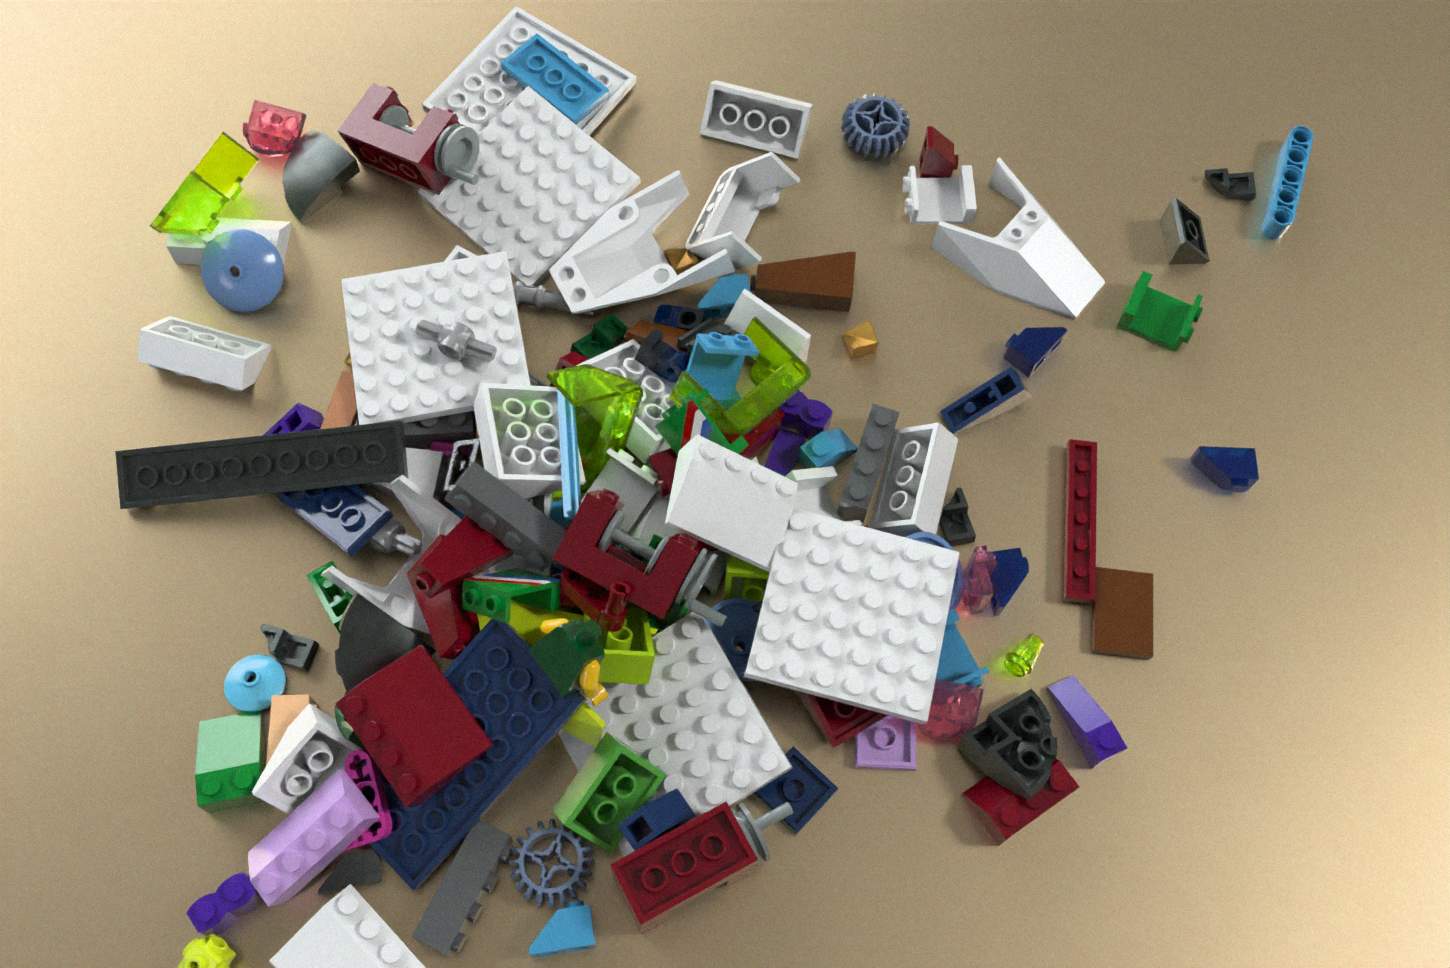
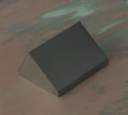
[1160,198,1210,265]

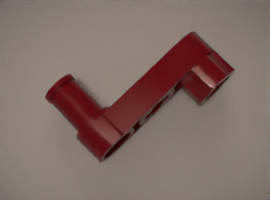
[560,567,630,632]

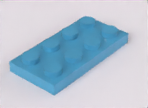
[501,33,610,125]

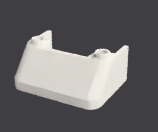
[685,152,800,269]

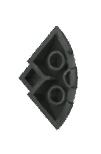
[282,128,360,223]
[335,593,436,695]
[957,688,1057,800]

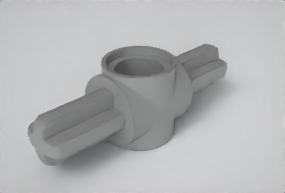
[415,320,497,362]
[369,517,422,557]

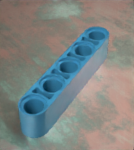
[1262,126,1313,240]

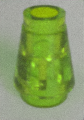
[1004,634,1044,677]

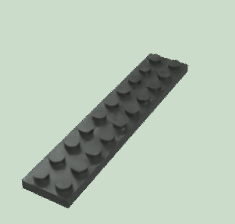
[115,421,409,509]

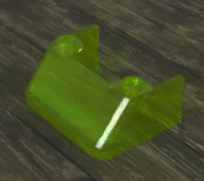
[149,132,259,235]
[669,316,811,435]
[546,364,643,494]

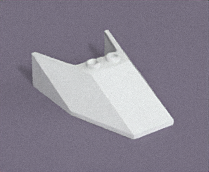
[931,157,1105,319]
[549,170,735,315]
[321,475,490,635]

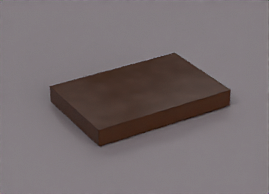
[1092,567,1153,659]

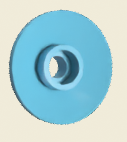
[224,655,286,712]

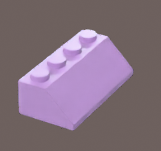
[248,768,380,907]

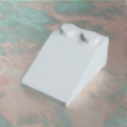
[252,704,364,814]

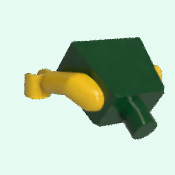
[529,618,608,707]

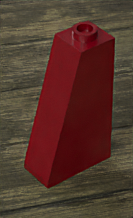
[407,516,515,599]
[407,534,480,660]

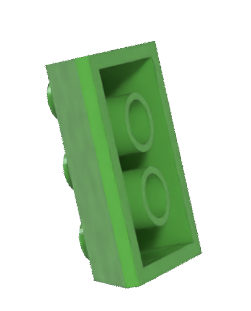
[552,732,667,854]

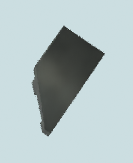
[1204,168,1256,200]
[939,487,976,547]
[261,624,320,672]
[318,849,382,895]

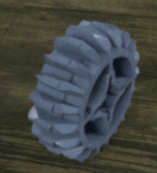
[841,92,910,159]
[508,819,595,908]

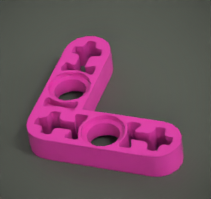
[343,750,392,852]

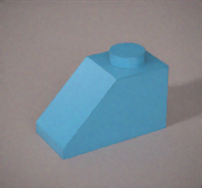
[698,273,751,320]
[797,428,858,469]
[529,901,596,958]

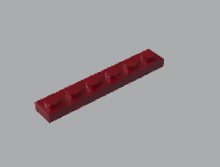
[1063,439,1097,604]

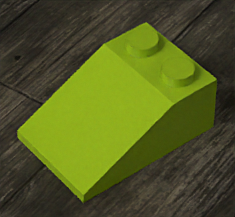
[583,600,655,684]

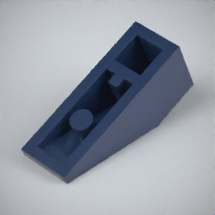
[940,367,1032,435]

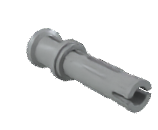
[514,281,595,316]

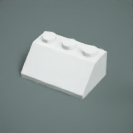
[724,289,811,384]

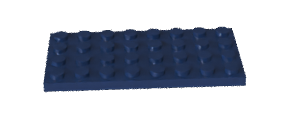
[358,619,587,891]

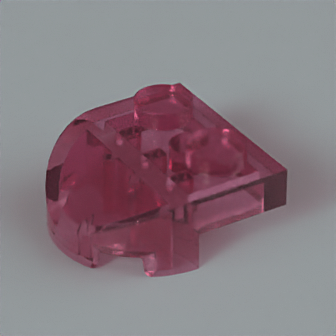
[243,100,306,156]
[962,545,997,615]
[917,678,984,742]

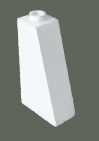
[359,447,447,502]

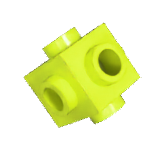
[177,933,236,968]

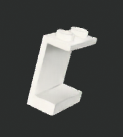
[903,165,977,224]
[581,448,659,534]
[785,466,862,526]

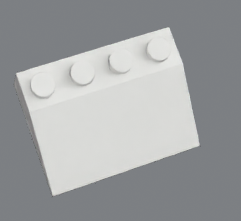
[572,339,711,464]
[473,383,586,499]
[665,434,798,572]
[269,884,426,968]

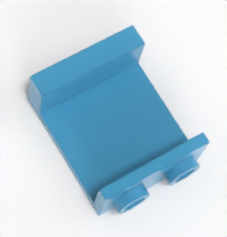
[680,332,759,410]
[931,609,989,704]

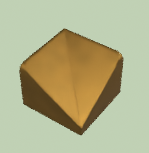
[664,248,700,275]
[842,321,879,359]

